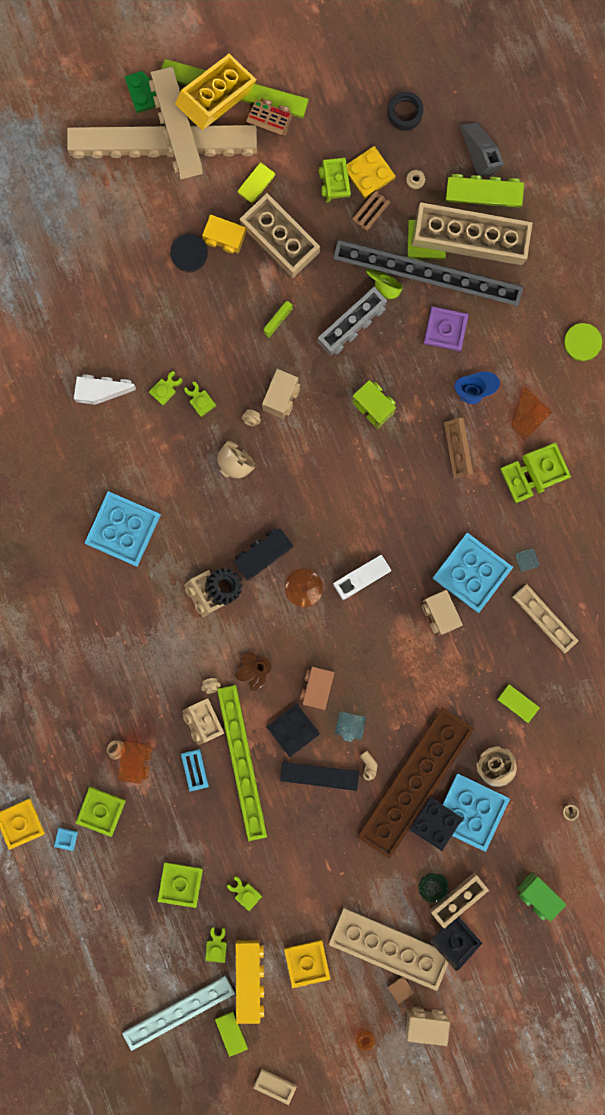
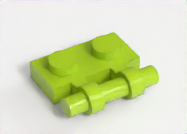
[500,459,545,504]

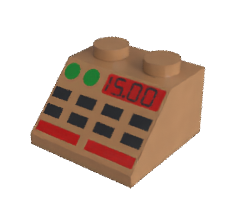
[246,98,293,136]

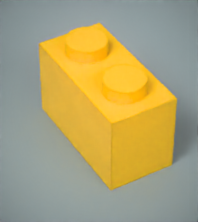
[202,214,246,254]

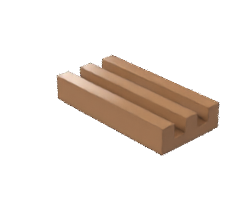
[352,191,390,232]

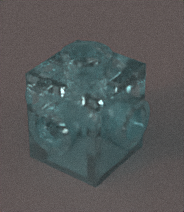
[335,711,366,742]

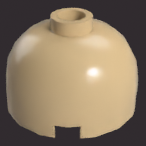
[217,441,255,478]
[477,746,517,787]

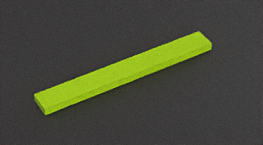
[162,59,309,118]
[217,685,267,841]

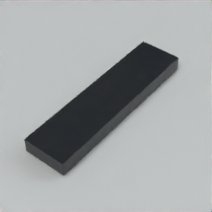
[280,762,359,791]

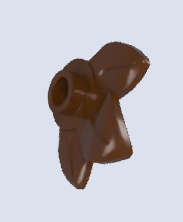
[235,653,271,691]

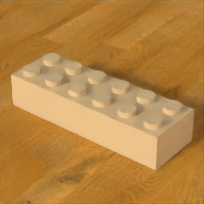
[411,202,533,265]

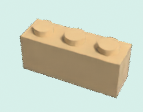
[429,873,489,928]

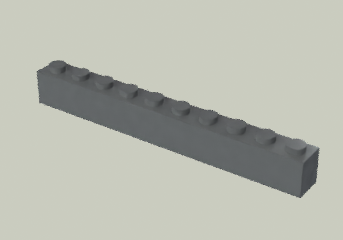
[333,239,523,306]

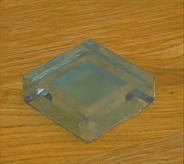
[515,548,540,572]

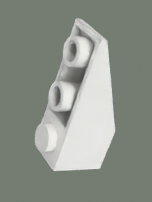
[74,375,136,405]
[333,555,391,601]

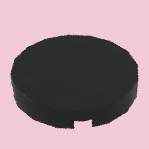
[170,234,208,272]

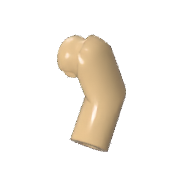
[360,751,378,781]

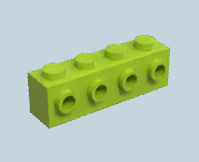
[445,174,524,208]

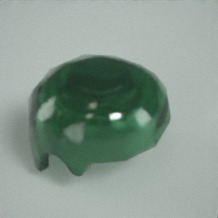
[418,873,449,903]

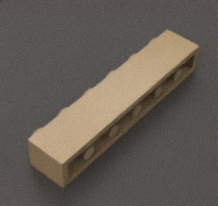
[149,67,203,179]

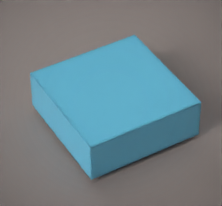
[54,827,78,851]

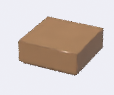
[387,976,414,1004]

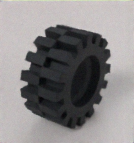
[205,568,243,605]

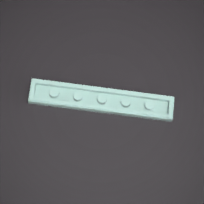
[122,975,235,1051]

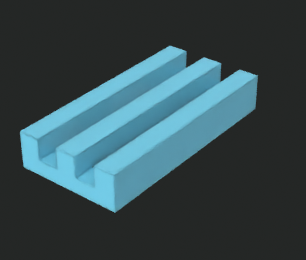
[181,749,209,791]

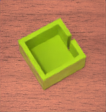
[351,380,396,429]

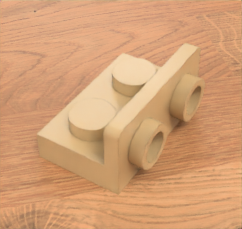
[184,570,225,617]
[182,698,224,745]

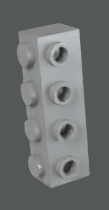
[318,287,387,356]

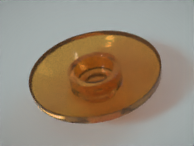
[285,569,323,607]

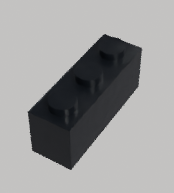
[234,528,294,581]

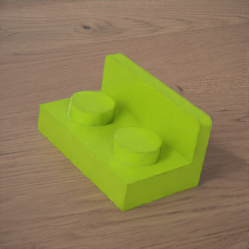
[319,158,351,202]

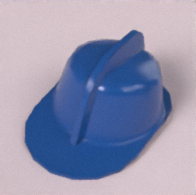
[454,371,500,404]

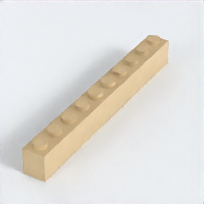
[67,125,257,158]

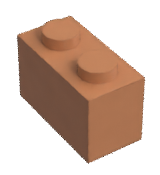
[300,667,334,710]

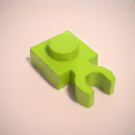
[149,371,183,406]
[184,382,216,417]
[227,876,262,911]
[205,927,227,963]

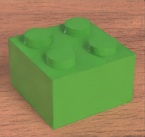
[516,872,566,922]

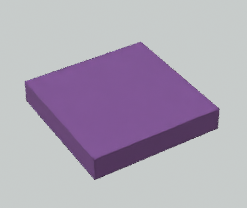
[424,306,469,352]

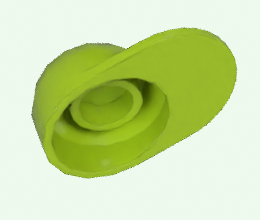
[366,268,403,300]

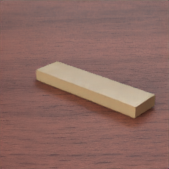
[512,584,578,654]

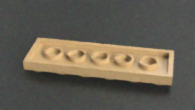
[329,907,448,991]

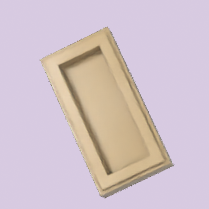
[253,1069,297,1105]

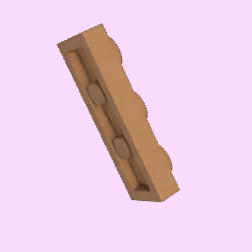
[444,418,473,478]

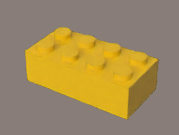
[175,54,257,131]

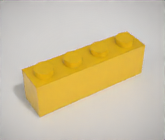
[236,940,264,1024]

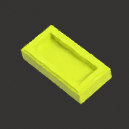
[237,162,275,204]

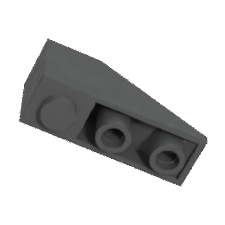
[460,122,504,177]

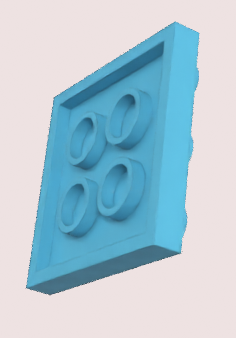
[84,491,161,567]
[432,533,513,613]
[442,773,510,852]

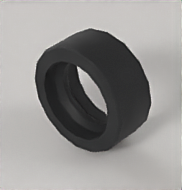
[388,92,424,131]

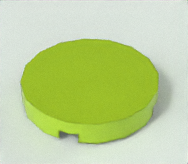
[564,323,603,362]

